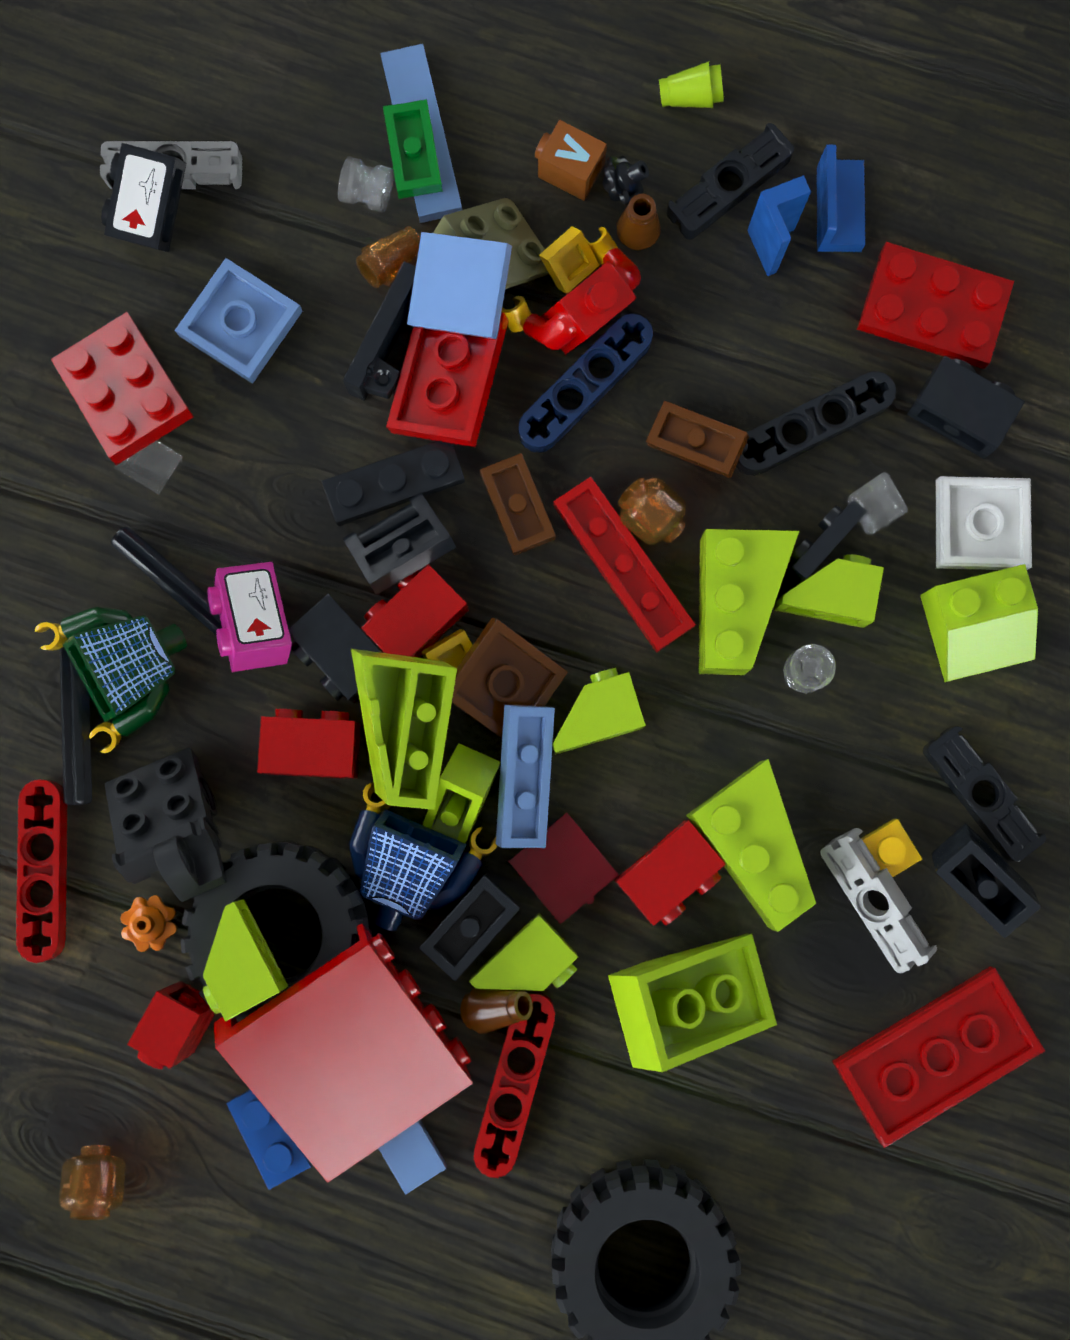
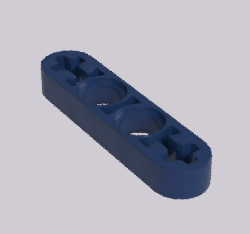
[518,314,653,453]

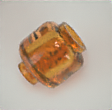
[618,477,686,545]
[59,1145,126,1220]

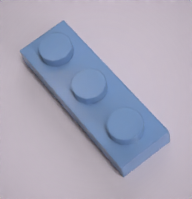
[496,705,555,848]

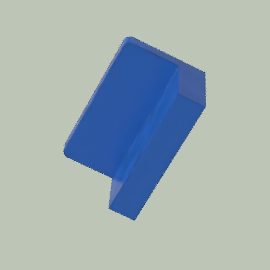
[817,144,865,252]
[747,175,811,276]

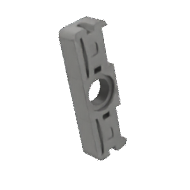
[100,141,242,189]
[821,828,937,973]

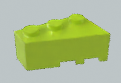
[699,529,799,675]
[351,649,457,810]
[686,759,816,932]

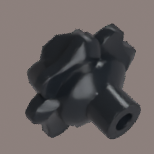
[603,156,649,206]

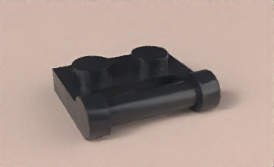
[343,492,456,595]

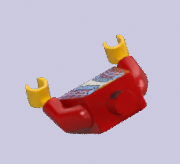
[501,227,641,355]

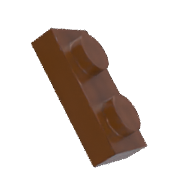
[646,400,749,478]
[480,453,556,556]

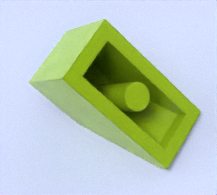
[775,555,884,628]
[552,668,646,755]
[423,743,501,844]
[203,899,289,1022]
[469,913,578,991]

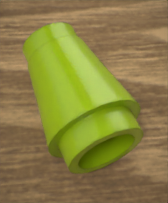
[659,61,724,108]

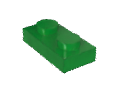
[383,99,443,199]

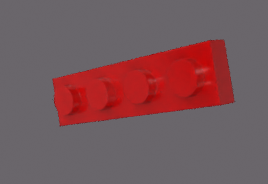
[553,477,696,653]

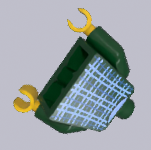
[35,607,187,753]

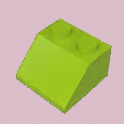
[920,564,1038,682]

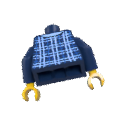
[349,783,497,931]

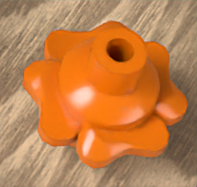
[120,895,177,952]

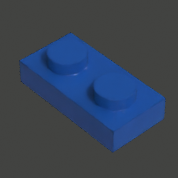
[226,1089,312,1190]

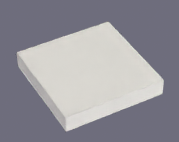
[936,476,1032,570]

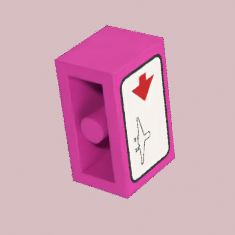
[207,562,292,672]

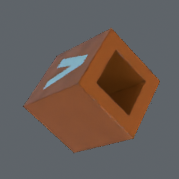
[535,120,607,201]

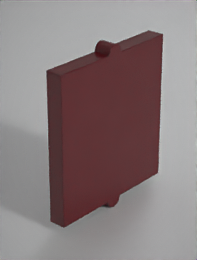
[508,812,619,924]

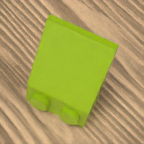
[608,934,777,1072]

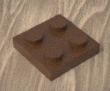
[452,618,568,739]

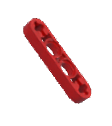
[16,779,68,963]
[474,991,555,1178]

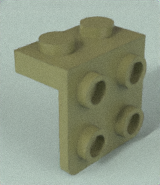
[433,198,549,289]

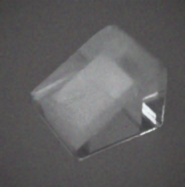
[114,440,182,495]
[848,472,908,535]

